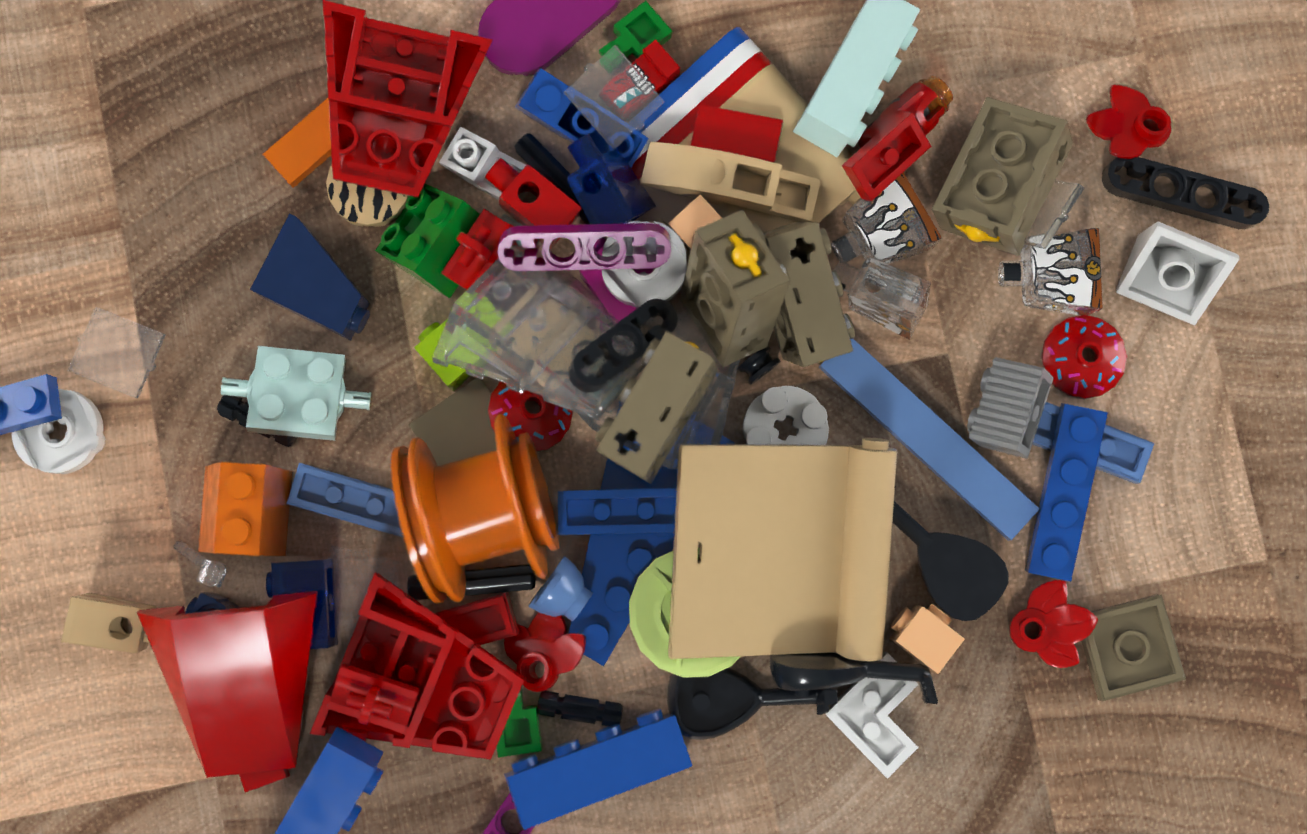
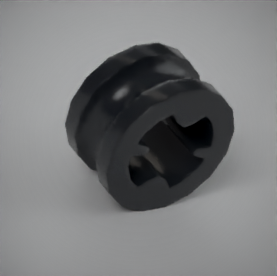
[738,345,781,385]

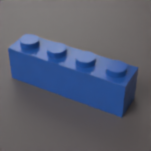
[504,709,693,830]
[275,726,384,834]

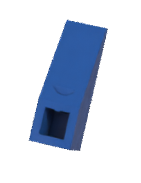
[514,68,649,175]

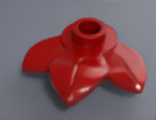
[1086,85,1171,159]
[1009,580,1098,668]
[504,613,586,692]

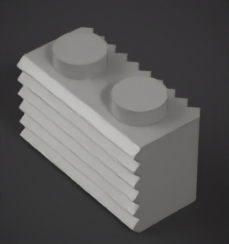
[967,357,1054,459]

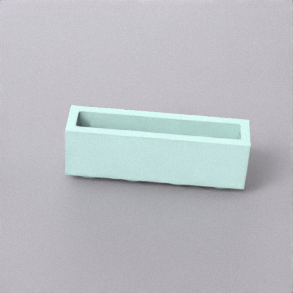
[793,0,920,157]

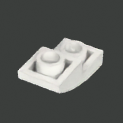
[439,126,528,201]

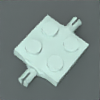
[221,346,371,441]

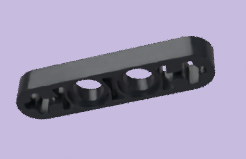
[1102,157,1269,230]

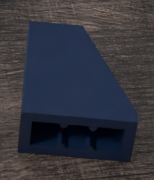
[250,213,370,341]

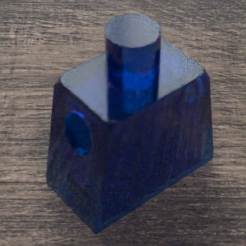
[567,134,656,239]

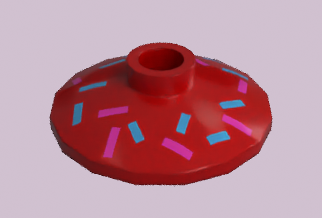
[1041,315,1127,399]
[488,372,573,452]

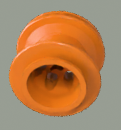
[391,414,559,603]

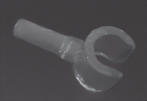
[173,540,227,588]

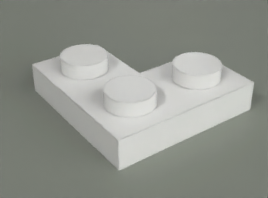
[824,652,919,779]

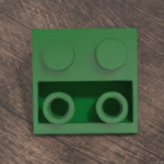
[375,184,480,299]

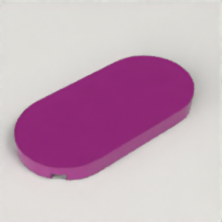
[478,0,621,76]

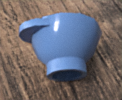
[528,555,593,622]

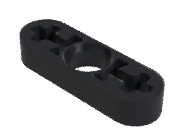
[568,299,678,393]

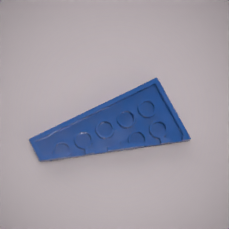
[569,378,735,666]

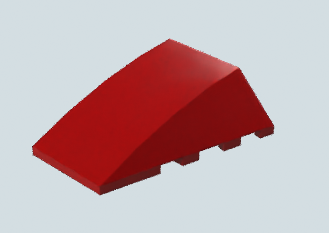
[323,0,493,198]
[310,572,525,760]
[137,591,318,778]

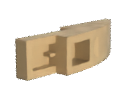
[640,142,821,222]

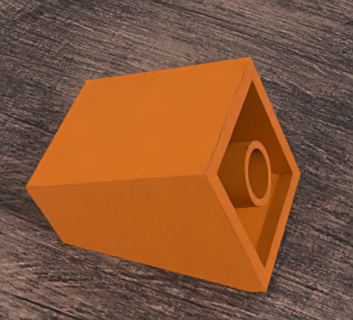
[198,462,292,556]

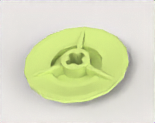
[629,547,741,677]

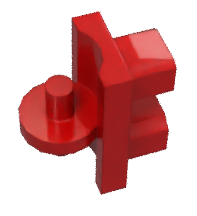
[441,209,518,297]
[327,663,420,734]

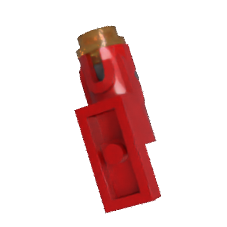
[842,76,953,201]

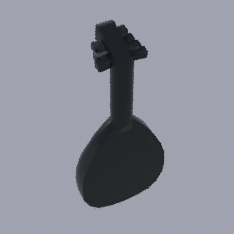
[892,486,1009,621]
[770,653,938,704]
[667,668,838,740]

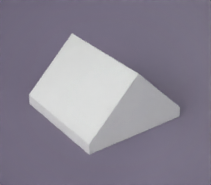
[1116,221,1239,325]

